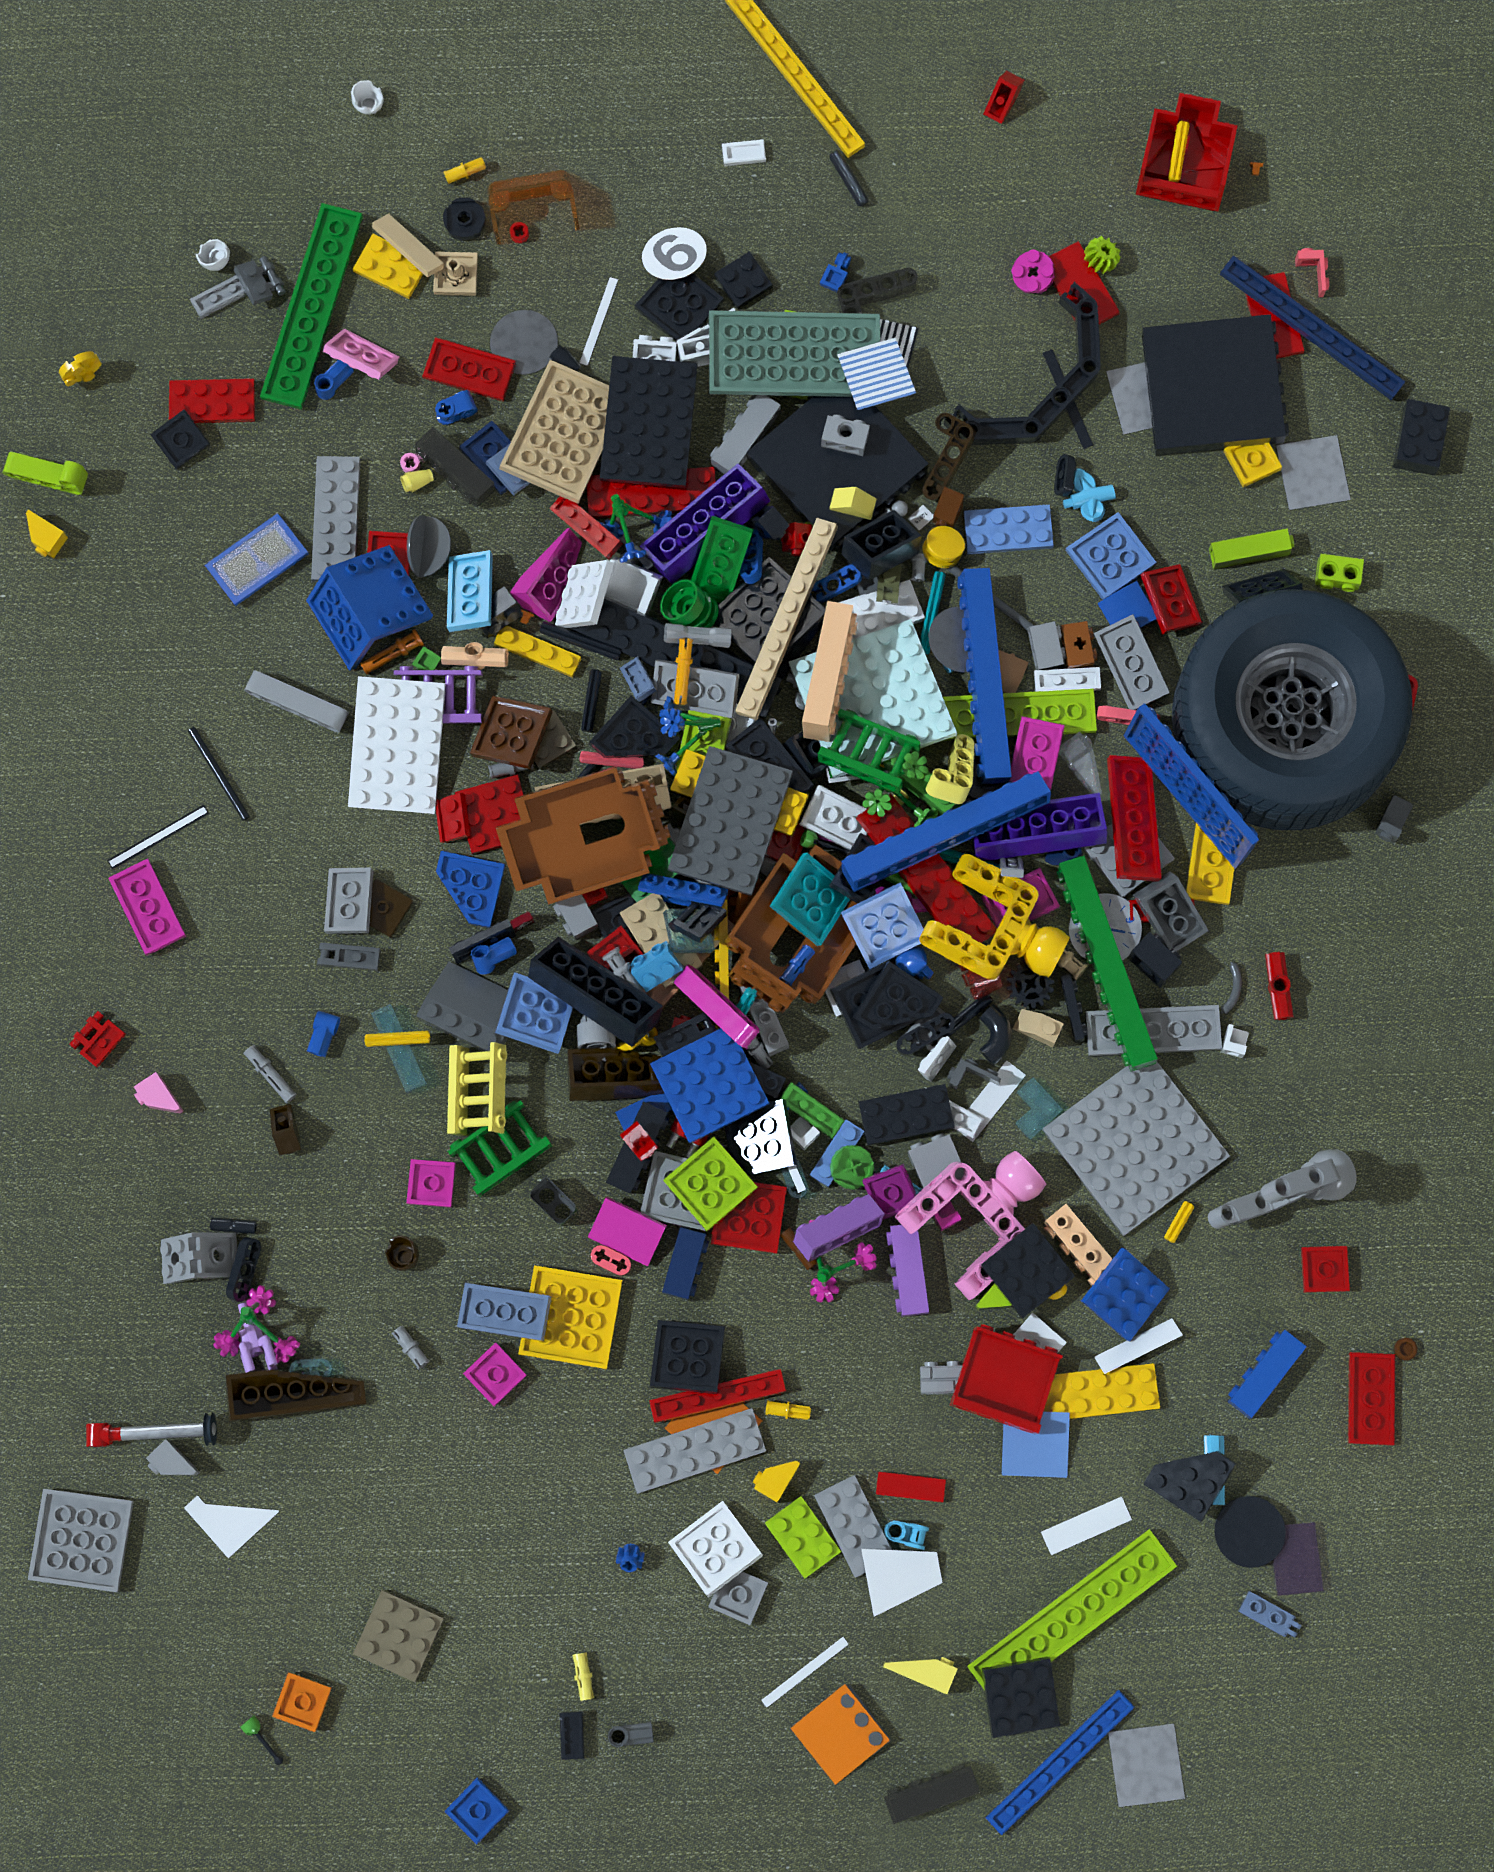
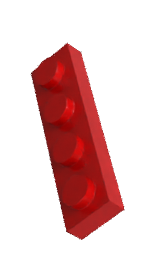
[549,496,623,560]

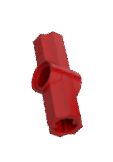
[1265,952,1294,1021]

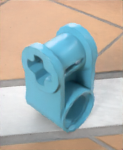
[884,1521,929,1550]

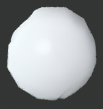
[351,80,384,115]
[196,239,230,271]

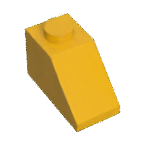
[26,510,68,559]
[752,1461,800,1503]

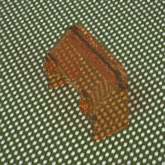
[487,170,580,245]

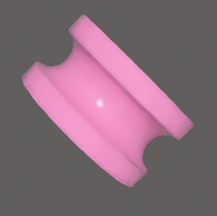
[400,453,420,472]

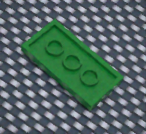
[691,516,753,603]

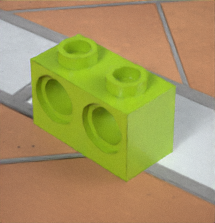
[1315,554,1364,592]

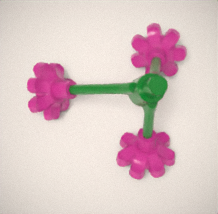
[809,1220,877,1303]
[214,1285,300,1363]

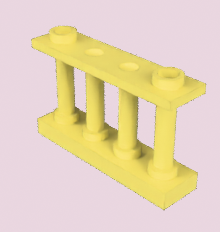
[447,1042,507,1136]

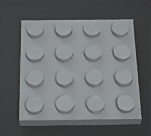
[28,1489,134,1592]

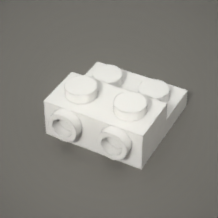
[633,335,677,361]

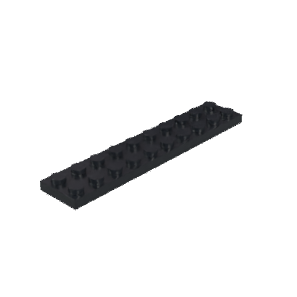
[571,596,783,718]

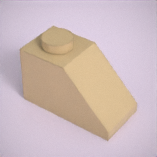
[1013,1009,1064,1047]

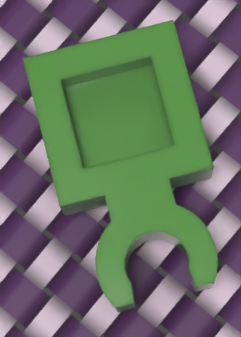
[411,646,441,682]

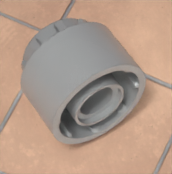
[577,1016,616,1049]

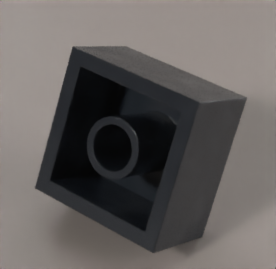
[1128,932,1182,988]

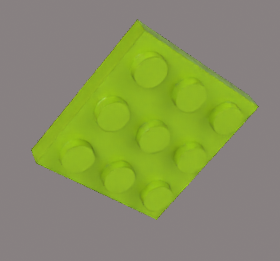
[663,1137,758,1231]

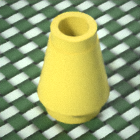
[400,469,434,493]

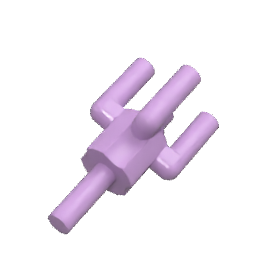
[238,1303,278,1373]

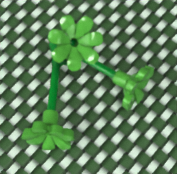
[863,751,938,827]

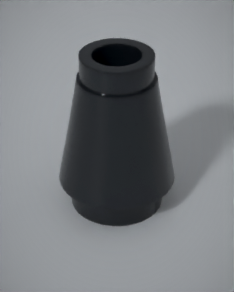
[549,345,581,371]

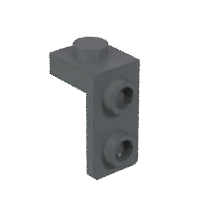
[1374,796,1413,843]
[947,1059,1001,1090]

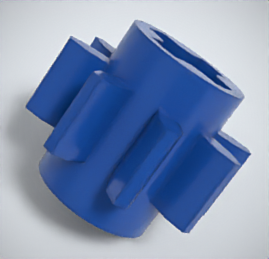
[616,1544,645,1572]

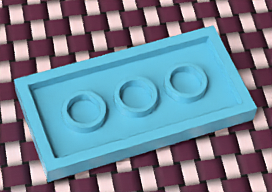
[447,550,493,632]

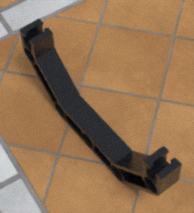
[944,282,1101,445]

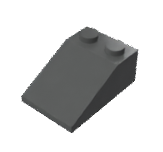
[1133,871,1209,952]

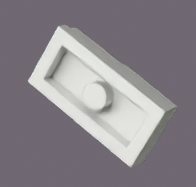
[918,1034,957,1082]

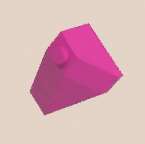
[510,528,582,622]

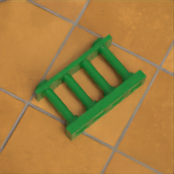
[818,709,920,795]
[447,1100,552,1197]

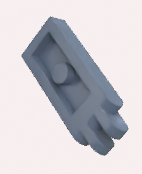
[1238,1591,1302,1638]

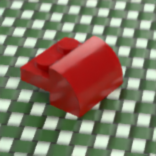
[586,926,644,972]

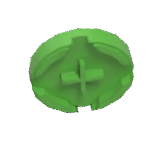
[830,1145,874,1190]

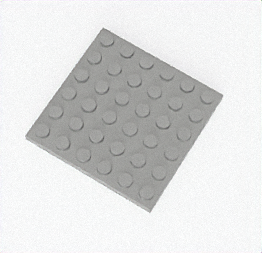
[1042,1062,1230,1236]

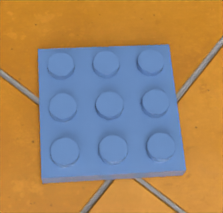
[1065,512,1157,600]
[841,883,923,969]
[495,972,573,1054]

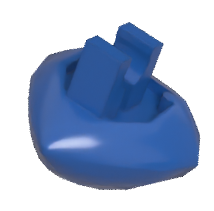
[895,946,934,979]

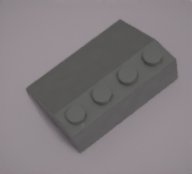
[416,962,508,1052]

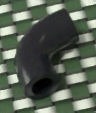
[979,1004,1012,1065]

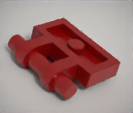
[69,1011,126,1068]

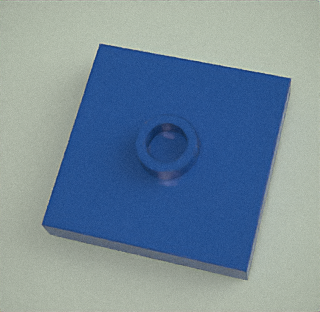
[444,1777,510,1845]

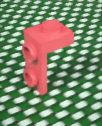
[1295,248,1329,297]

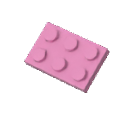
[323,329,399,380]

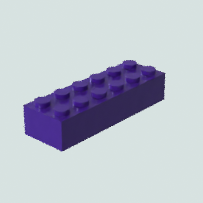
[639,463,770,584]
[972,793,1107,861]

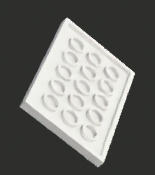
[348,676,446,814]

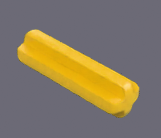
[1164,1201,1194,1243]

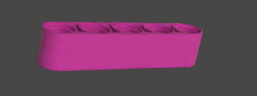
[674,964,760,1048]

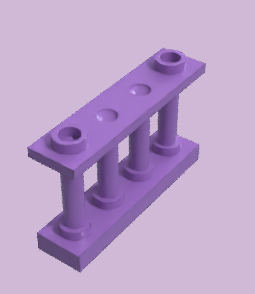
[394,666,483,724]

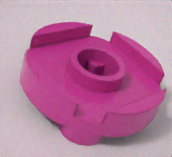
[1011,249,1055,294]

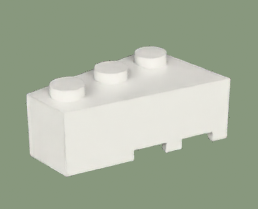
[677,308,735,366]

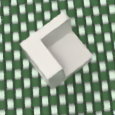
[1221,1024,1248,1058]
[790,1117,820,1150]

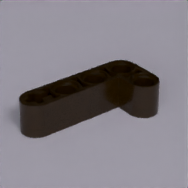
[923,413,976,501]

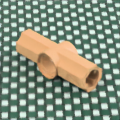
[441,642,509,670]

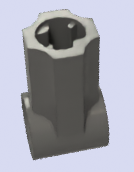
[608,1722,653,1747]

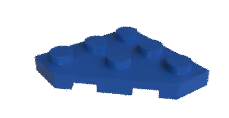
[436,851,505,928]

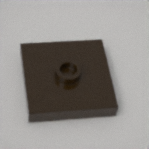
[369,879,414,938]

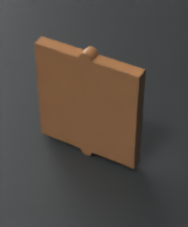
[998,650,1029,693]

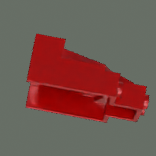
[1135,93,1238,212]

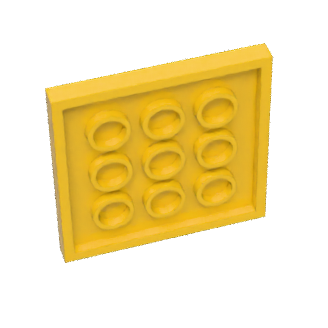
[518,1265,623,1370]

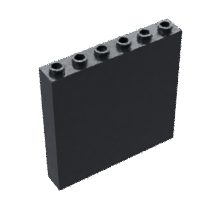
[1141,314,1289,456]
[747,396,929,552]

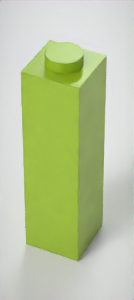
[1209,529,1294,570]

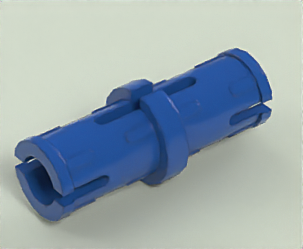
[779,945,815,987]

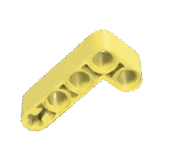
[925,734,974,804]

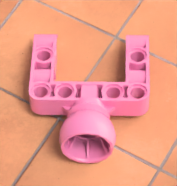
[895,1151,1046,1300]

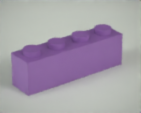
[793,1194,884,1262]
[886,1225,929,1317]

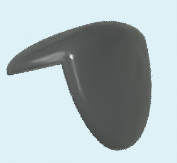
[407,515,451,578]

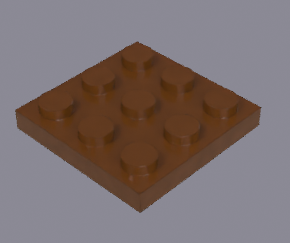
[470,696,553,769]

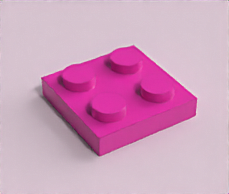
[406,1159,456,1208]
[463,1343,527,1407]

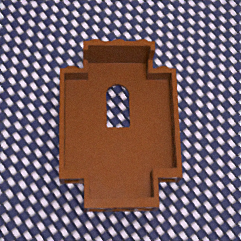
[496,766,671,905]
[724,845,857,1013]

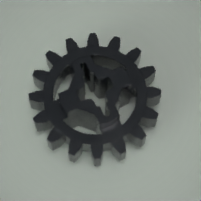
[1006,962,1054,1010]

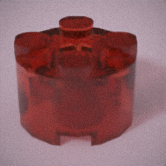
[957,963,1003,1000]

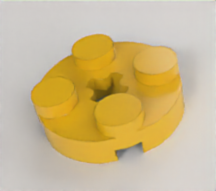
[59,351,102,387]

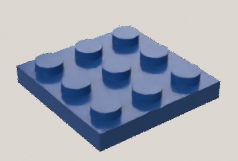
[1081,1247,1170,1342]

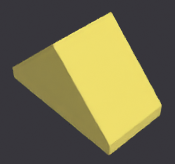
[829,487,877,520]

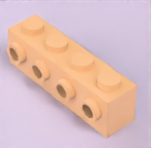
[1044,1204,1112,1286]

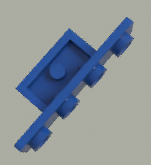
[638,873,728,907]

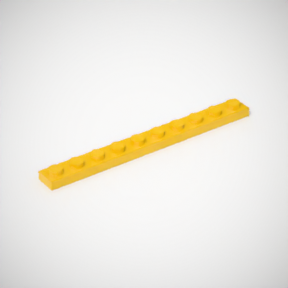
[725,0,865,158]

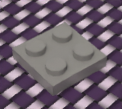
[709,1572,768,1625]

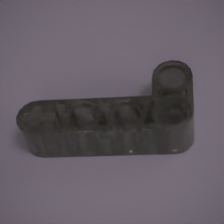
[837,268,918,314]

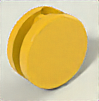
[923,526,965,568]

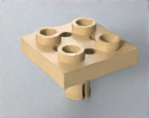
[433,252,478,296]

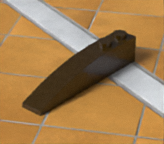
[567,1048,664,1101]
[226,1370,366,1422]

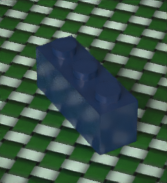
[662,1227,709,1301]

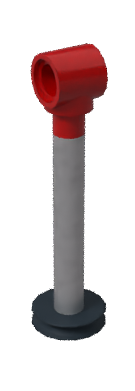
[86,1412,217,1447]

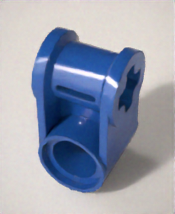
[435,390,478,425]

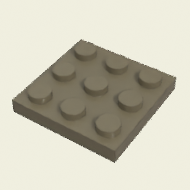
[353,1590,444,1682]

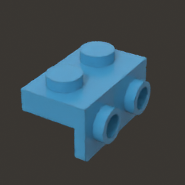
[630,941,683,992]

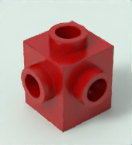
[781,522,812,556]

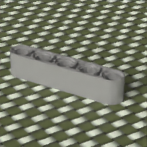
[244,671,349,733]

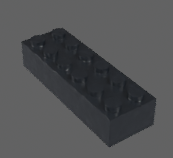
[528,937,663,1047]

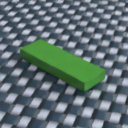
[779,1082,845,1139]

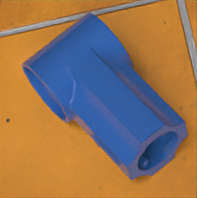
[314,359,354,400]
[471,937,517,975]
[307,1011,341,1058]

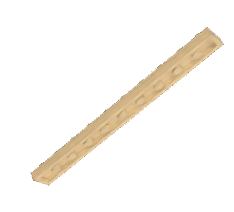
[735,518,838,720]

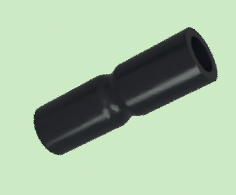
[210,1217,257,1234]

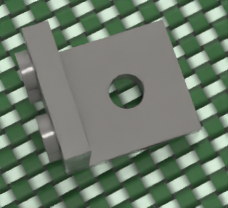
[160,1232,237,1284]

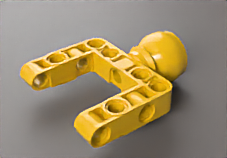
[919,854,1070,979]

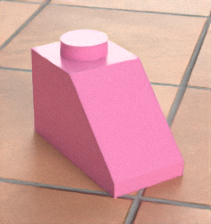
[134,1072,183,1113]

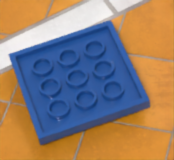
[650,1029,770,1144]

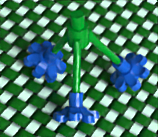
[599,494,672,563]
[655,696,721,776]

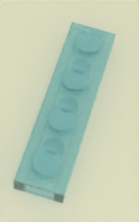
[371,1004,427,1093]

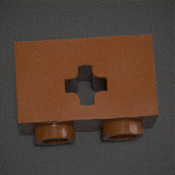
[1060,621,1097,669]

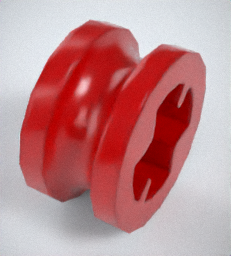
[510,222,529,244]

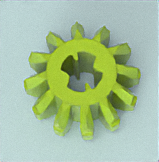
[1084,236,1121,274]

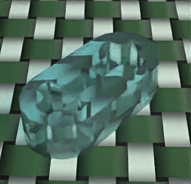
[782,1159,808,1199]
[289,1359,333,1377]

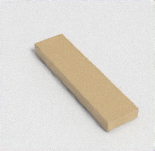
[372,214,444,278]

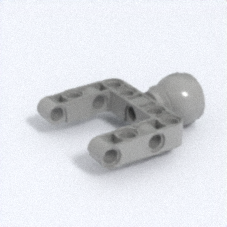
[1208,1149,1356,1229]

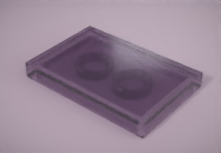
[1273,1522,1324,1596]

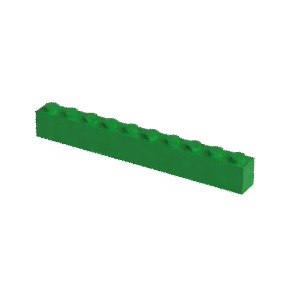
[1056,856,1158,1072]

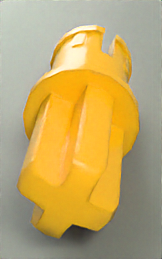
[443,157,486,184]
[765,1400,811,1420]

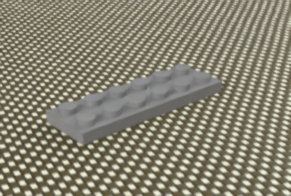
[311,456,360,582]
[1085,1005,1222,1056]
[623,1408,766,1494]

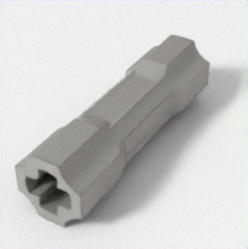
[664,623,732,648]

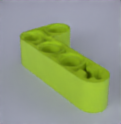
[2,452,88,495]

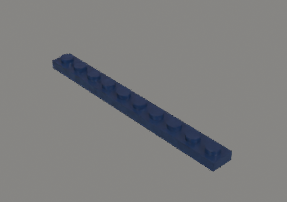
[1220,255,1405,400]

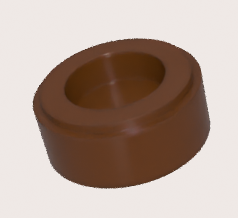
[1394,1338,1417,1361]

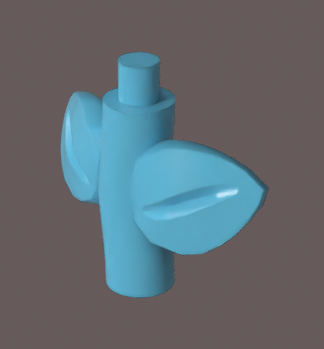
[1063,468,1116,522]

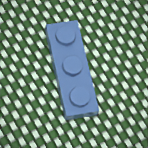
[810,1120,864,1188]

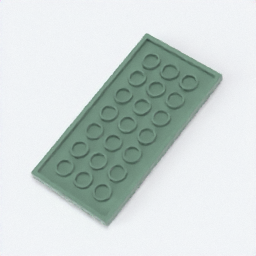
[709,311,880,397]

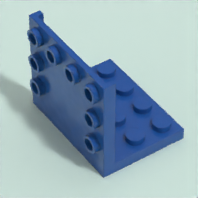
[306,545,433,671]

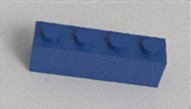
[1228,1330,1307,1419]

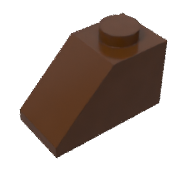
[933,487,964,528]

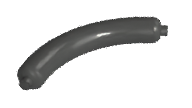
[1220,961,1242,1014]

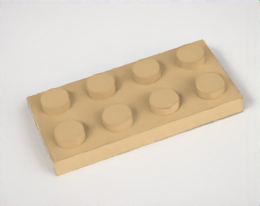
[620,894,703,988]

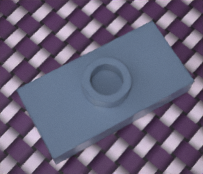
[620,656,657,702]

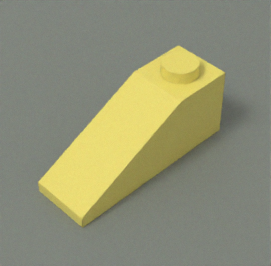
[883,1657,958,1694]

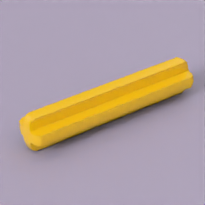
[1168,121,1190,182]
[364,1031,430,1047]

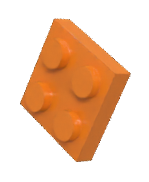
[272,1672,332,1732]

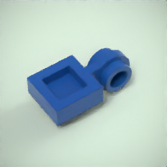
[820,252,851,293]

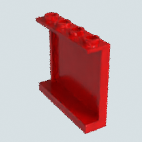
[949,1324,1063,1435]

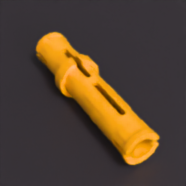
[673,638,693,705]

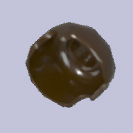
[385,1235,419,1271]

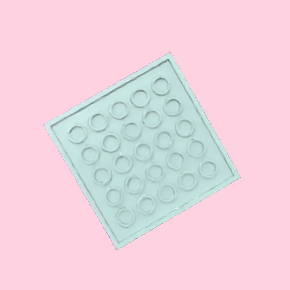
[789,619,957,779]

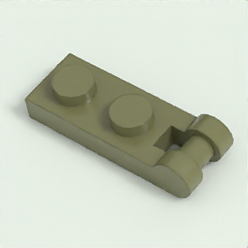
[876,563,901,604]

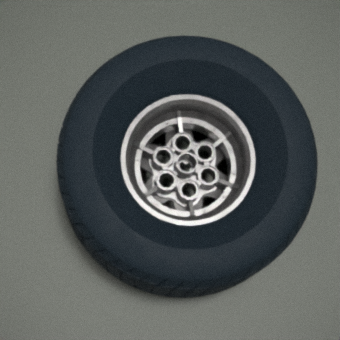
[1172,589,1412,830]

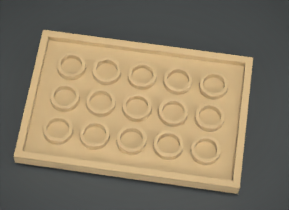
[499,360,609,504]

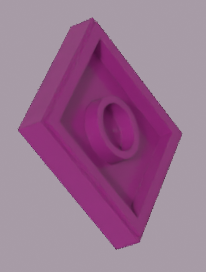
[862,1164,917,1220]

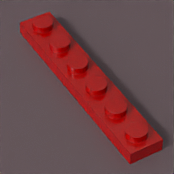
[649,1369,786,1423]

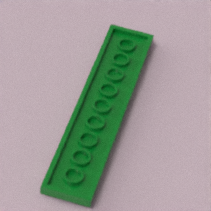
[260,203,363,410]

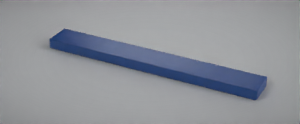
[985,1690,1135,1835]

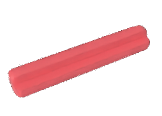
[579,751,644,769]

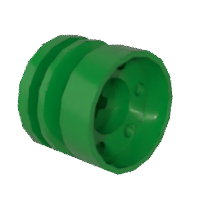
[660,580,718,628]

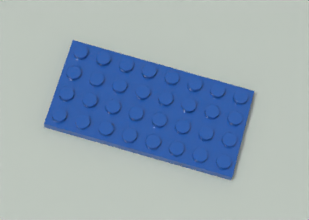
[1123,703,1259,869]

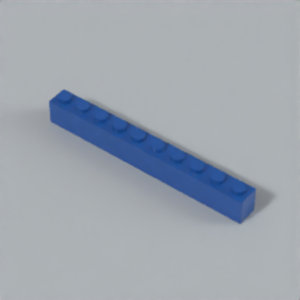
[957,568,1012,784]
[841,771,1051,892]

